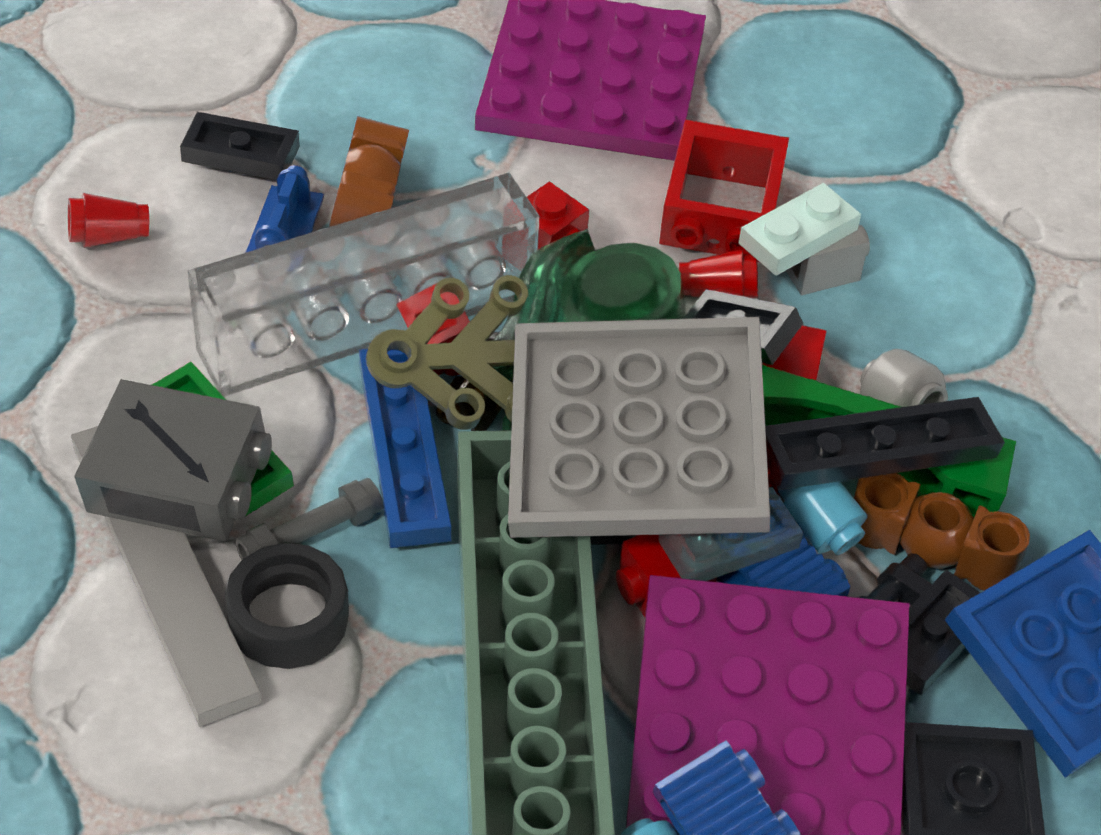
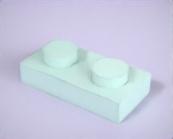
[739,183,861,276]

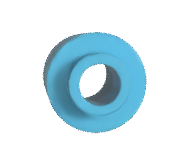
[778,481,867,556]

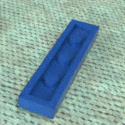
[359,349,451,548]

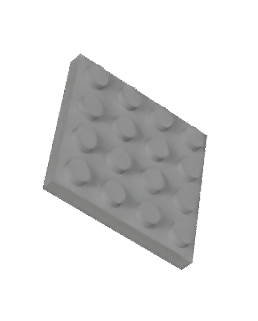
[508,317,770,538]

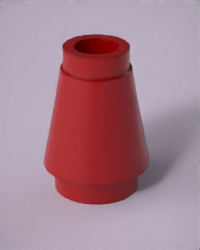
[67,193,150,248]
[679,249,758,299]

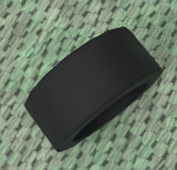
[225,543,349,669]

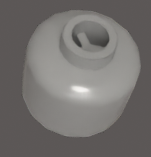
[860,349,948,407]

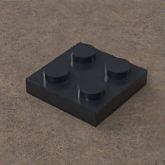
[902,722,1045,835]

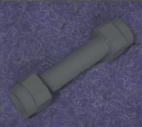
[235,478,383,560]

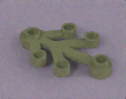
[366,275,528,430]

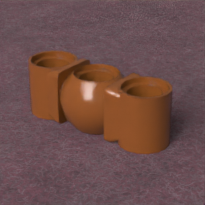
[328,116,409,243]
[854,473,1030,591]

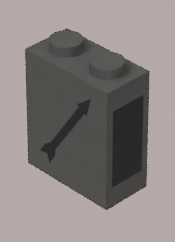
[74,379,272,542]

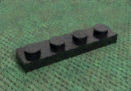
[765,397,1005,490]

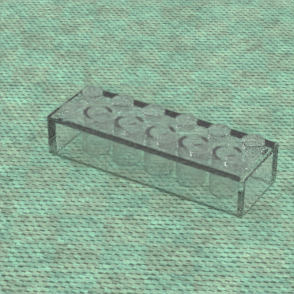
[187,172,540,397]

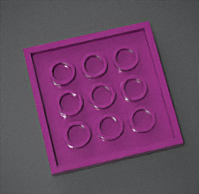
[475,0,706,161]
[625,575,909,835]

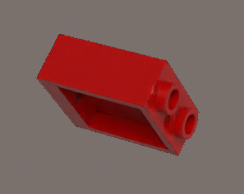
[659,119,789,263]

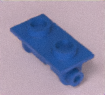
[242,165,324,273]

